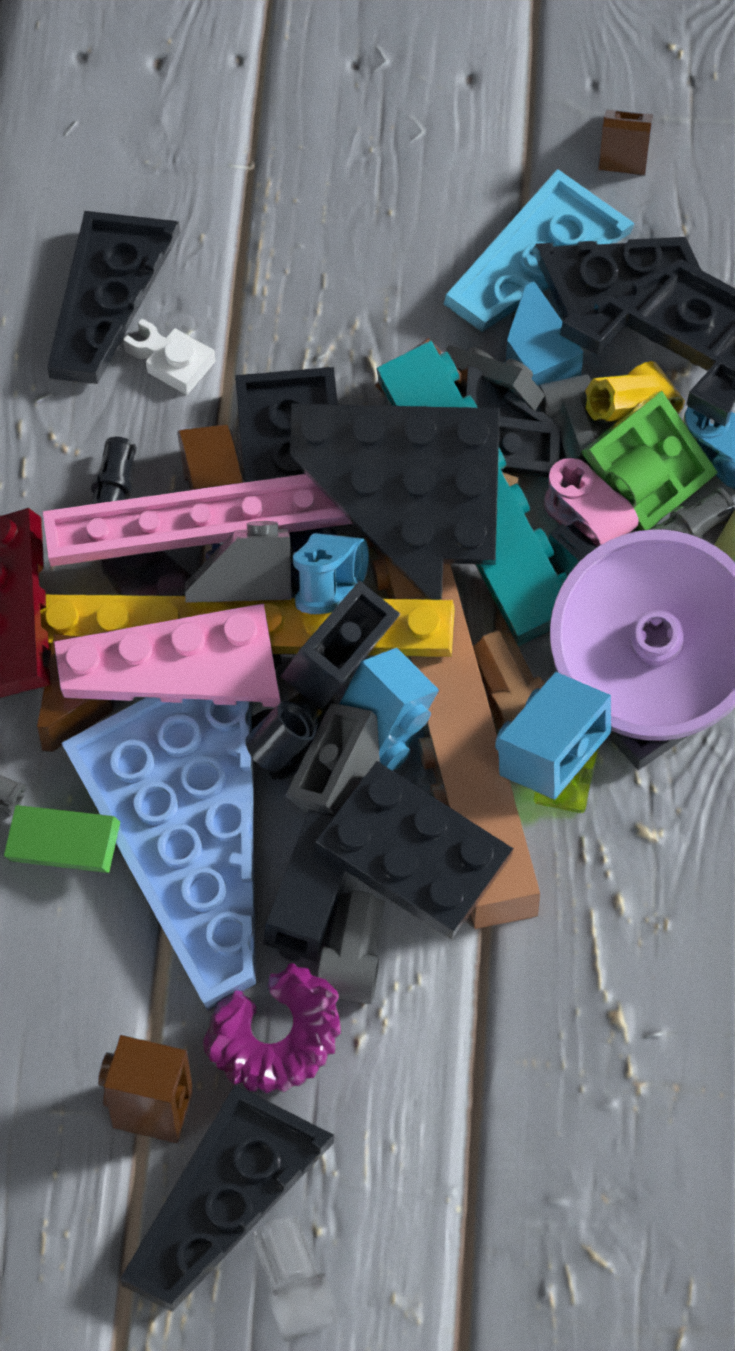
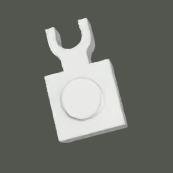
[123,318,216,395]

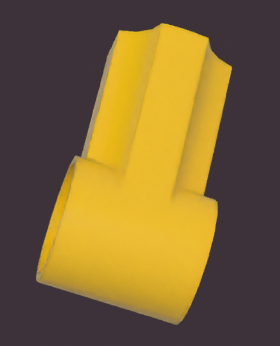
[585,361,685,421]

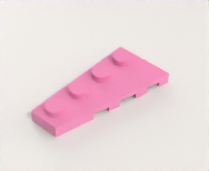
[54,604,281,707]

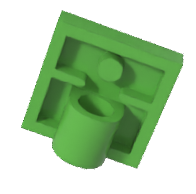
[581,391,718,531]

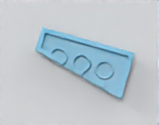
[443,169,635,332]

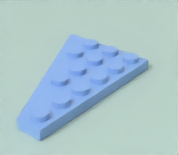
[62,697,256,1011]

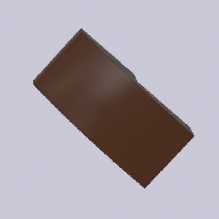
[177,424,243,490]

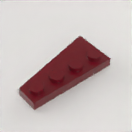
[0,507,51,698]

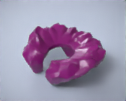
[203,963,341,1094]

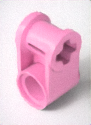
[544,458,638,546]

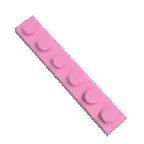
[43,474,353,567]

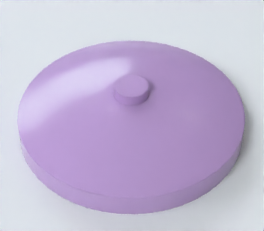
[550,530,735,741]

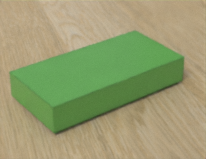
[4,805,121,873]

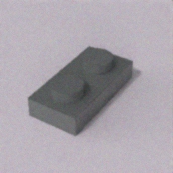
[445,345,545,411]

